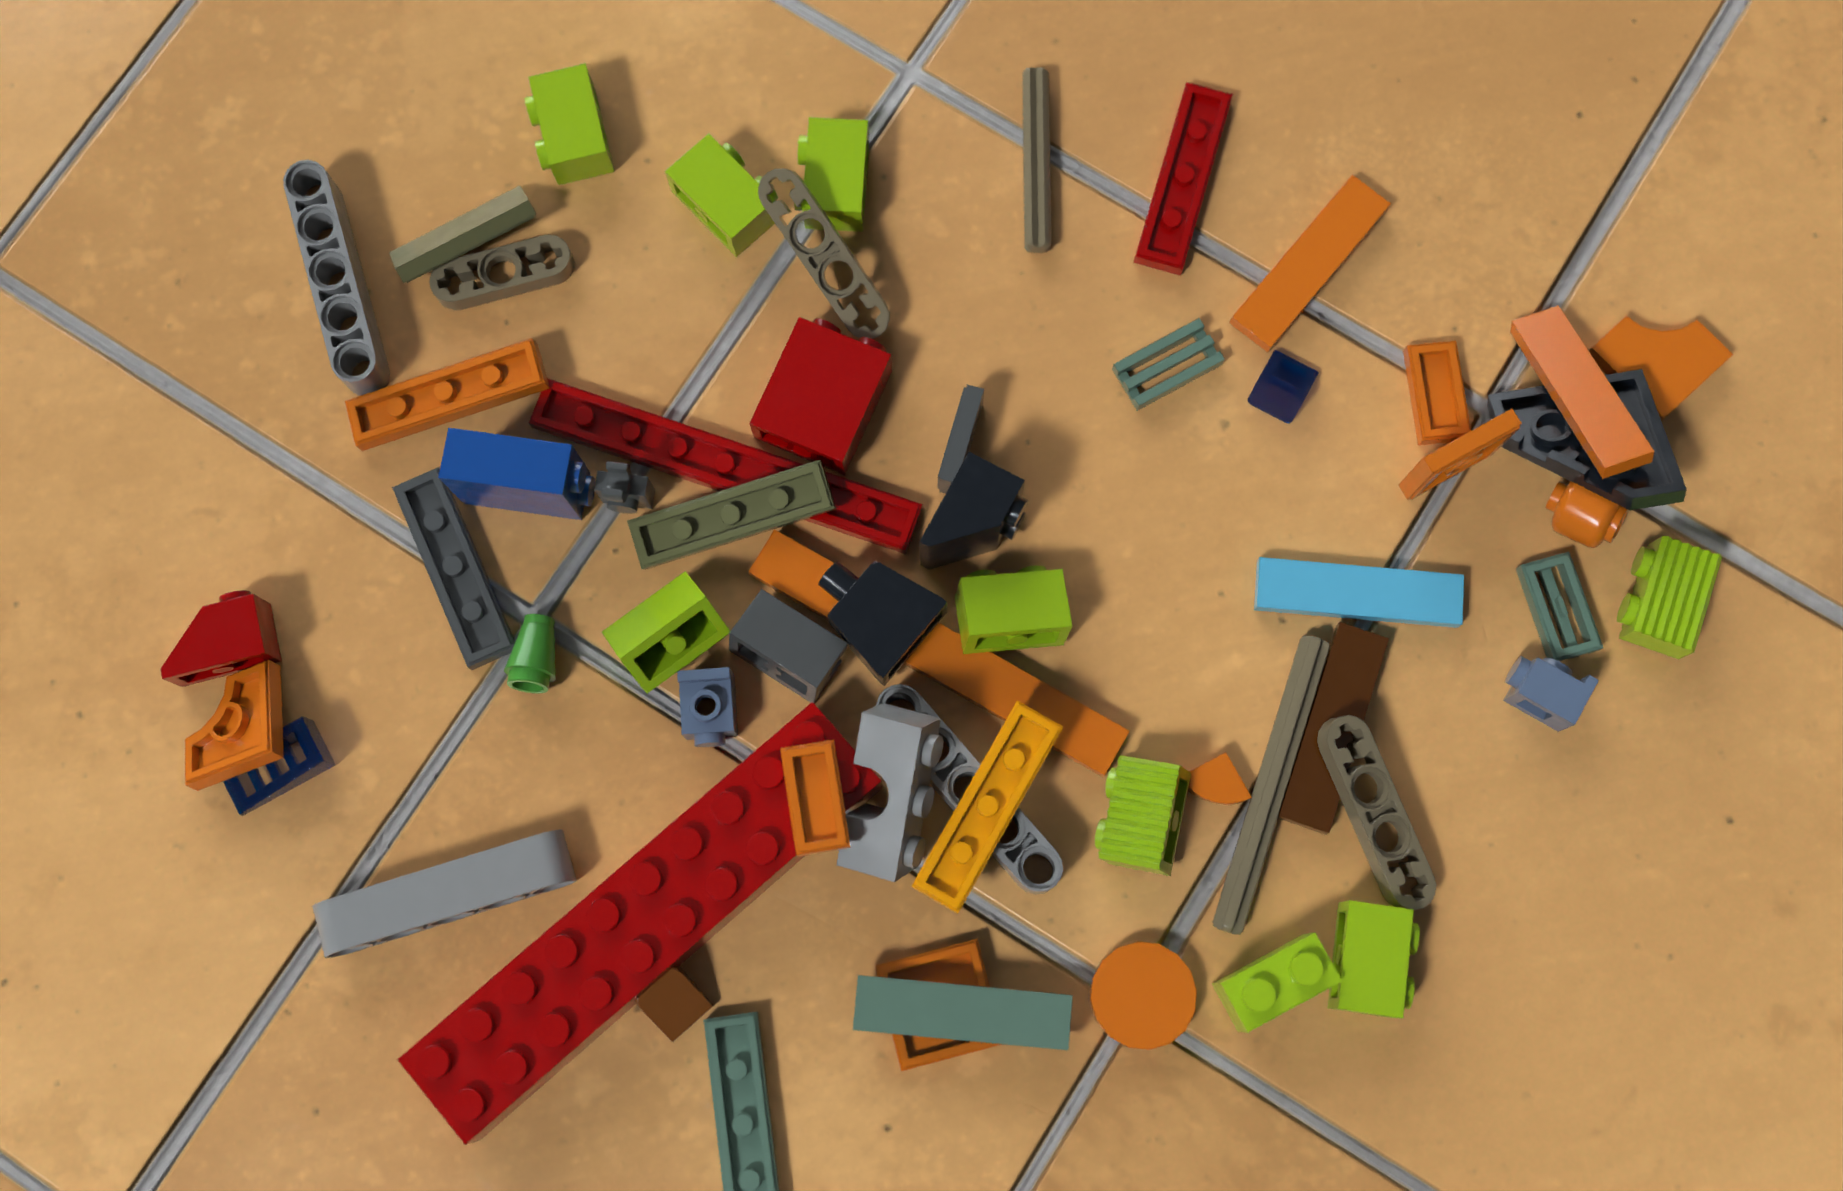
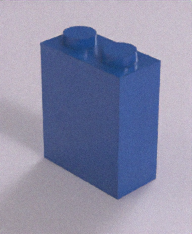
[438,427,595,520]

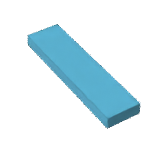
[1254,557,1464,628]

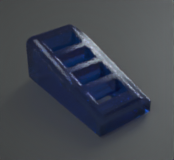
[223,716,336,816]

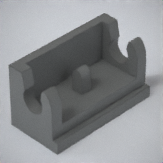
[729,589,848,704]

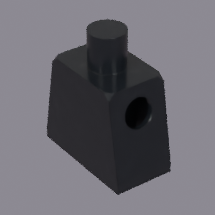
[818,561,947,686]

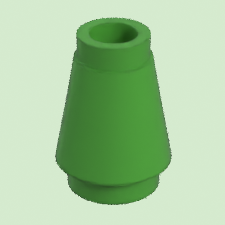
[504,614,556,694]

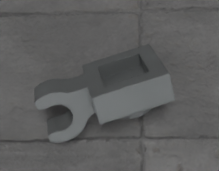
[594,461,655,514]

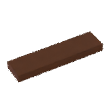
[1278,622,1389,835]

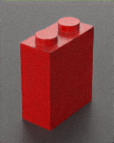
[749,317,893,475]

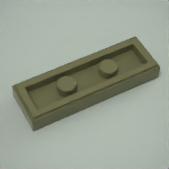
[389,185,537,283]

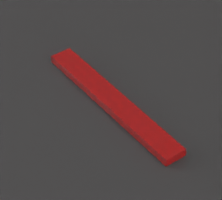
[528,378,923,554]

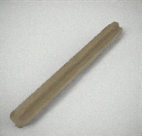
[1212,636,1330,935]

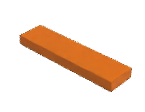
[1229,174,1391,353]
[1510,305,1655,479]
[345,338,550,451]

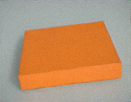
[1398,408,1522,500]
[875,939,1003,1071]

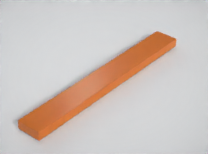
[748,529,1130,777]

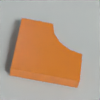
[1588,316,1734,421]
[185,660,284,791]

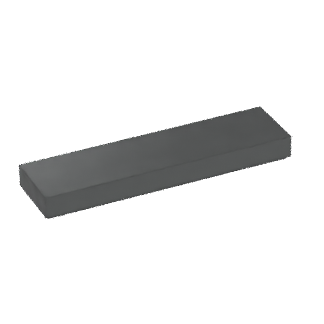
[392,467,515,670]

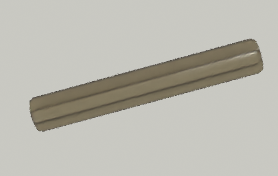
[1022,67,1052,253]

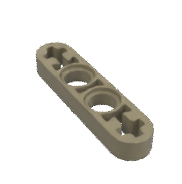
[758,168,890,339]
[1317,715,1436,910]

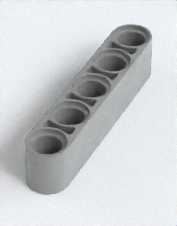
[283,160,390,396]
[876,684,1063,895]
[312,830,577,958]

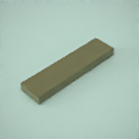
[627,460,837,570]

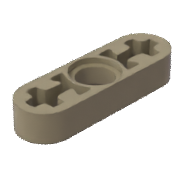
[429,235,574,310]

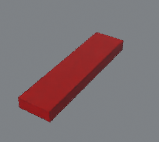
[1133,82,1233,276]

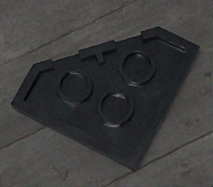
[1487,369,1687,510]

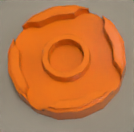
[1089,941,1197,1050]

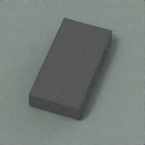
[938,384,984,494]

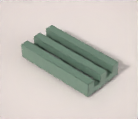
[1112,318,1225,411]
[1516,552,1603,662]

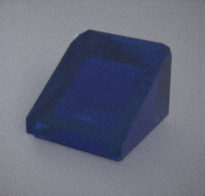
[1248,350,1319,424]

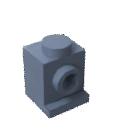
[1503,656,1599,732]
[677,667,738,747]

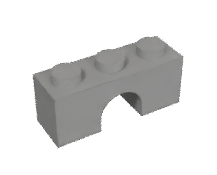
[837,703,943,882]

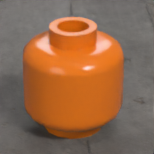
[1546,481,1629,548]

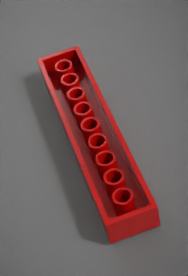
[397,702,883,1145]

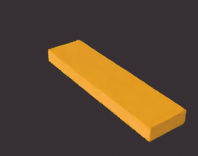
[911,701,1063,914]

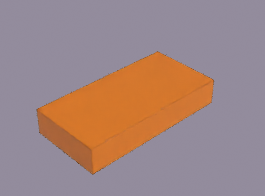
[1403,340,1471,446]
[780,740,851,857]

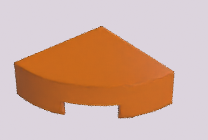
[1188,752,1252,805]

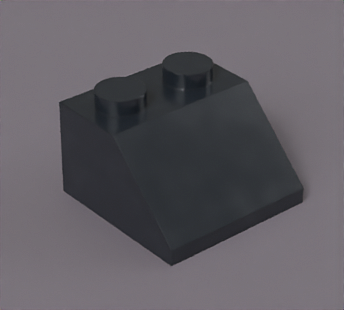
[919,452,1028,570]

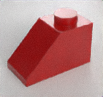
[160,590,282,687]

